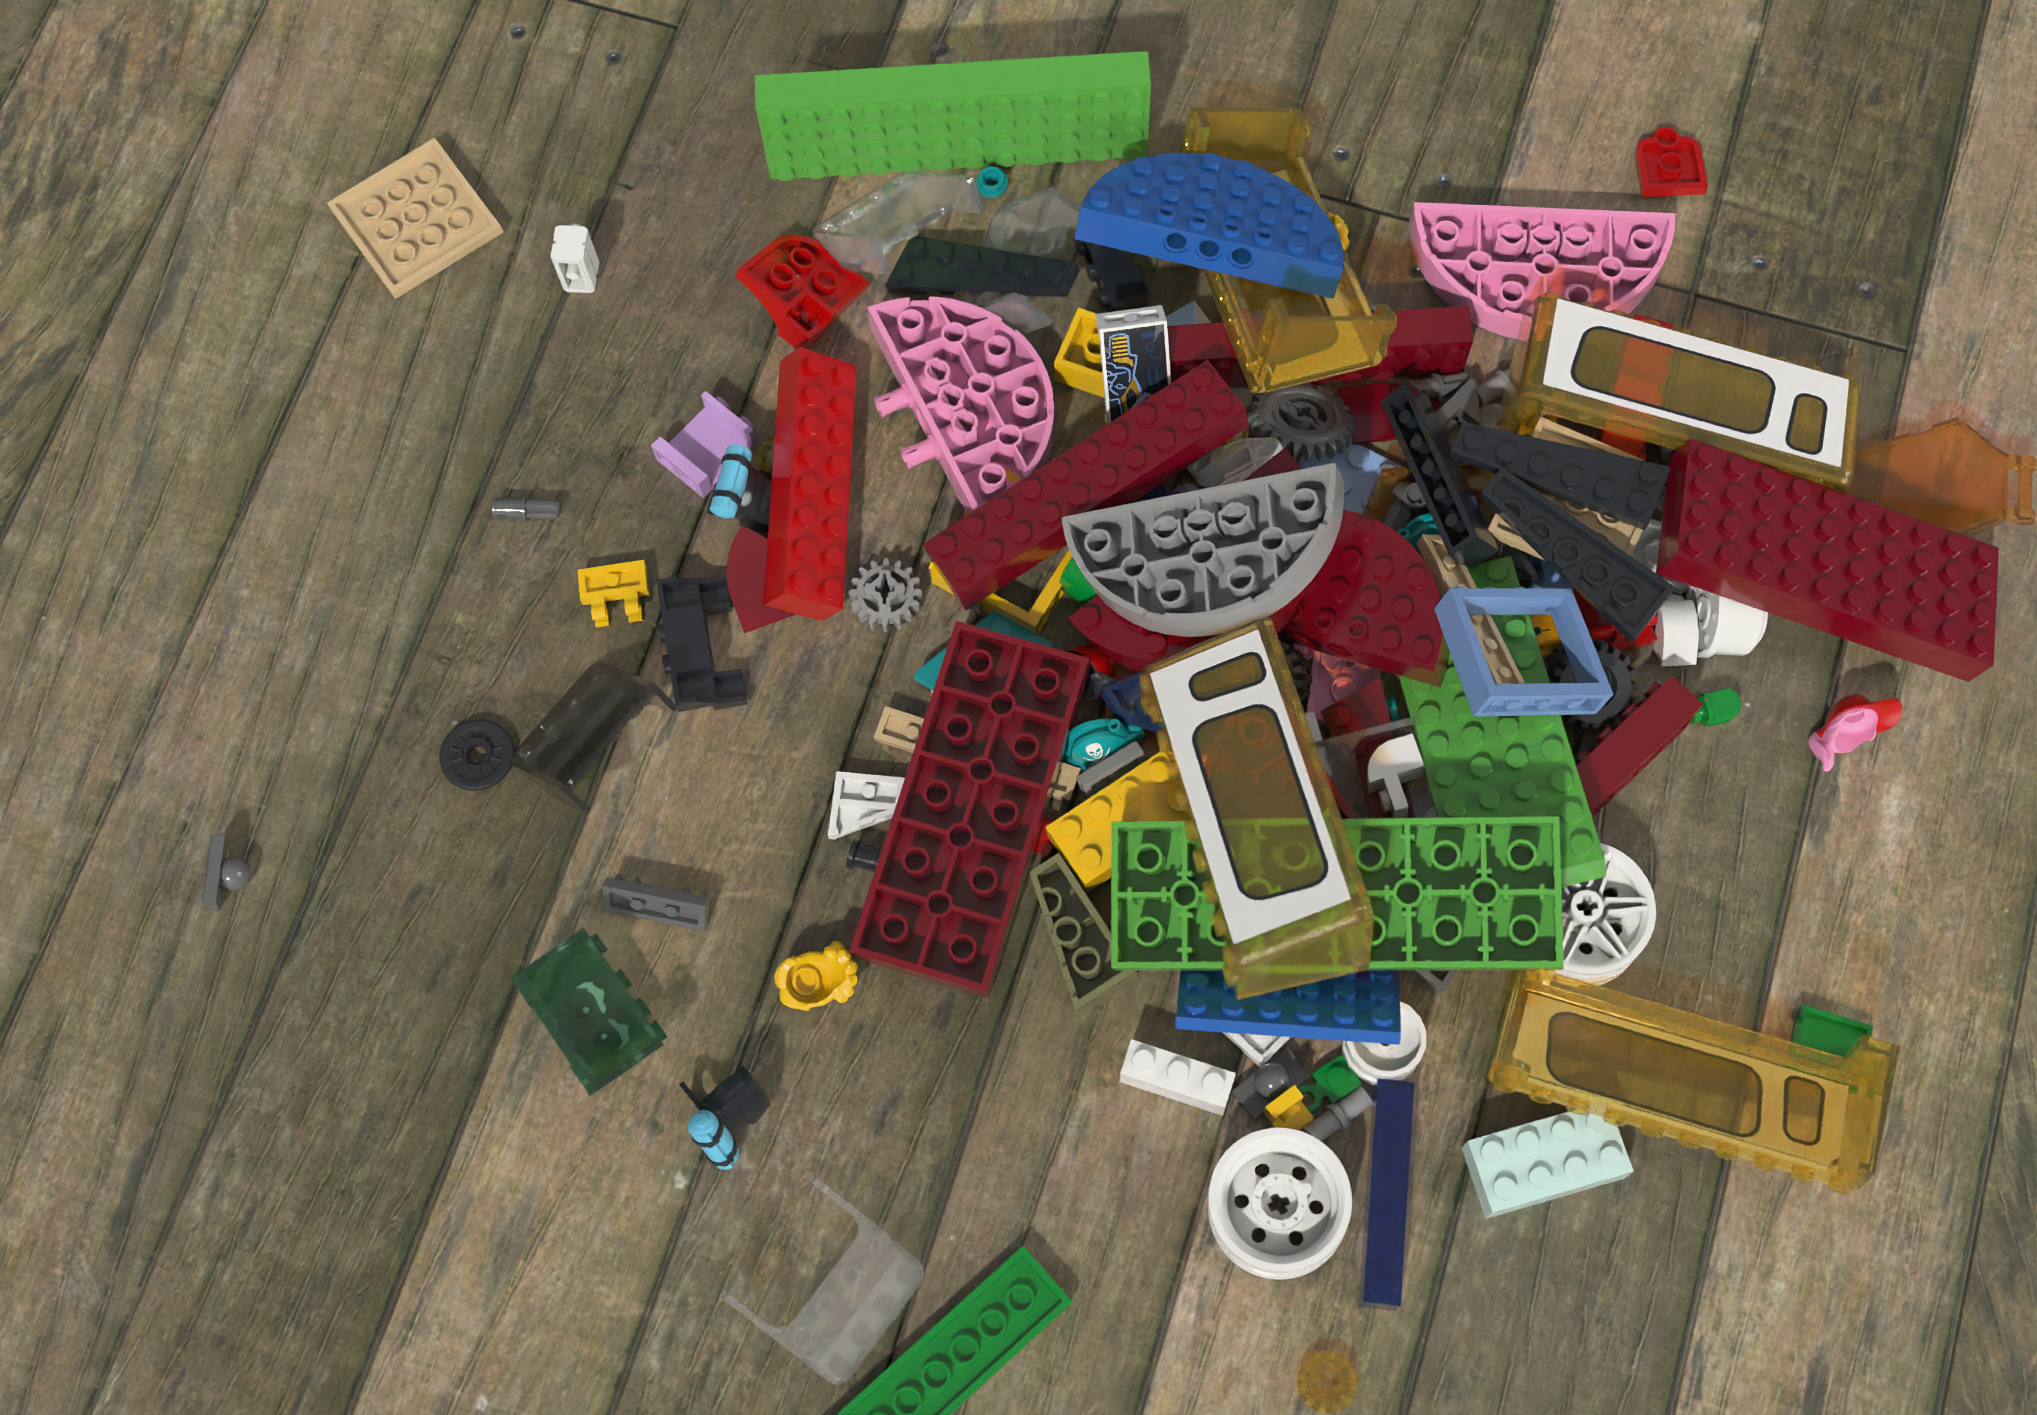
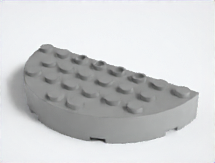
[1062,463,1344,637]

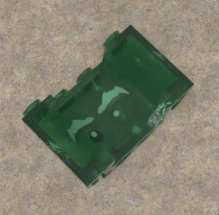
[510,928,668,1097]

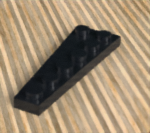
[885,235,1080,297]
[1449,422,1670,531]
[1479,467,1676,643]

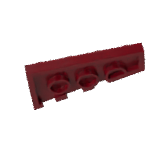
[1320,678,1415,818]

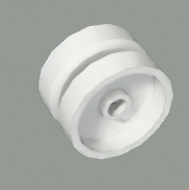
[1342,1001,1426,1087]

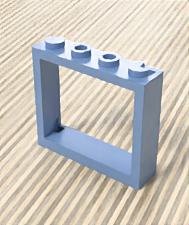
[1434,587,1614,716]

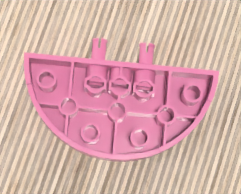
[867,297,1054,514]

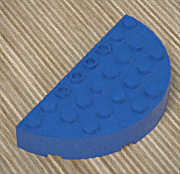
[1074,153,1344,299]

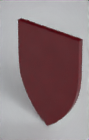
[1338,383,1441,445]
[726,527,797,633]

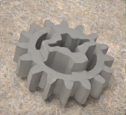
[849,558,923,632]

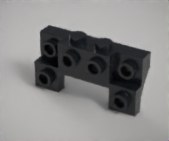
[656,576,748,712]

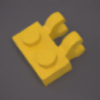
[577,560,649,628]

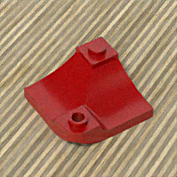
[735,234,870,350]

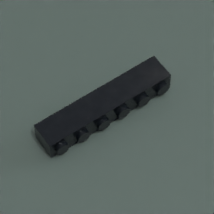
[1380,382,1499,569]

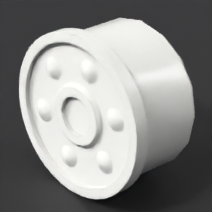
[1686,585,1768,658]

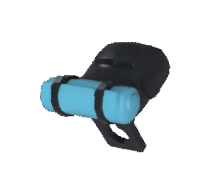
[707,444,772,534]
[679,1066,771,1170]

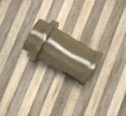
[943,602,983,636]

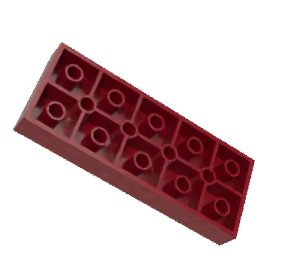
[1656,438,1999,682]
[849,621,1090,998]

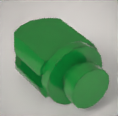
[1691,688,1741,727]

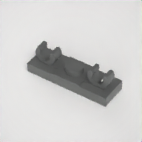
[602,873,709,931]

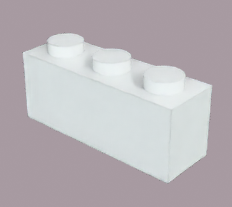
[1119,1039,1236,1116]

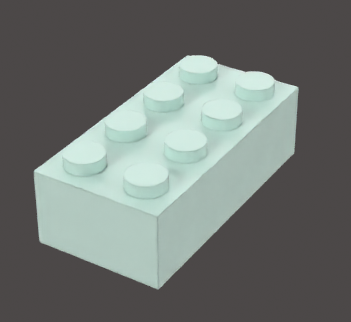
[1461,1108,1634,1219]

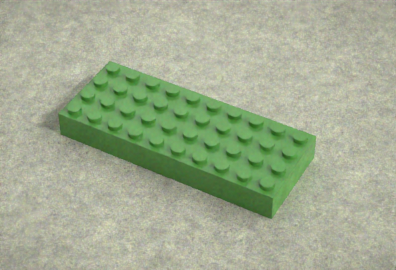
[1398,556,1606,888]

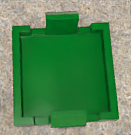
[1785,1004,1877,1096]

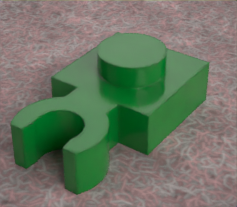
[1298,1054,1362,1114]

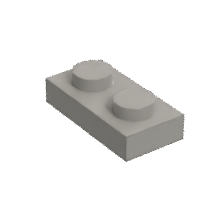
[1076,741,1146,800]

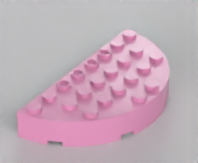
[1409,202,1676,342]

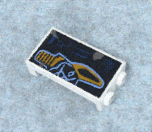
[1095,305,1171,425]

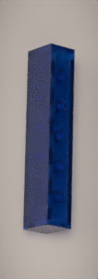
[1358,1078,1414,1311]

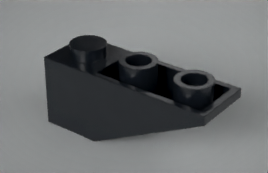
[1074,237,1148,312]

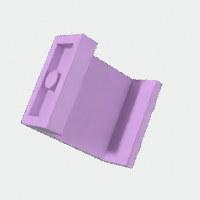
[651,391,757,498]

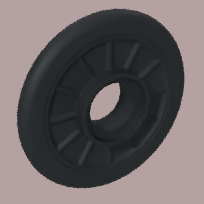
[439,719,515,791]

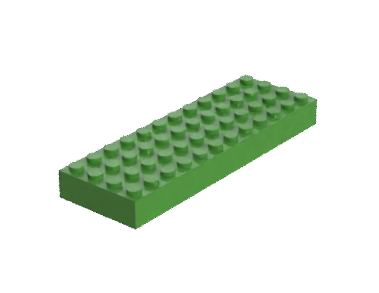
[755,51,1151,181]
[1111,816,1563,971]

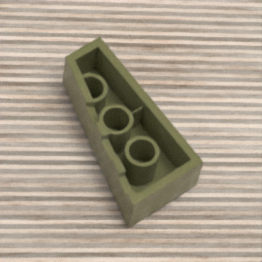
[1029,853,1139,1016]

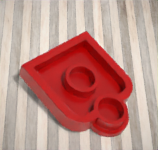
[1634,127,1708,197]

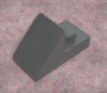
[1436,378,1481,437]

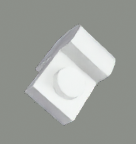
[1653,594,1699,667]
[1367,733,1424,818]

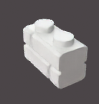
[551,224,599,293]

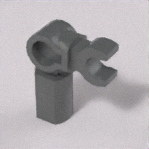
[1381,481,1430,532]

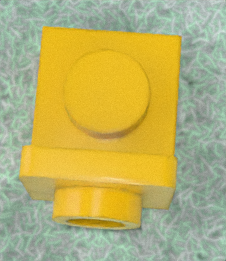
[1264,1085,1313,1131]

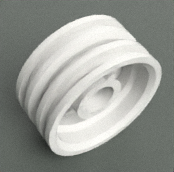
[1531,843,1656,989]
[1208,1128,1352,1280]

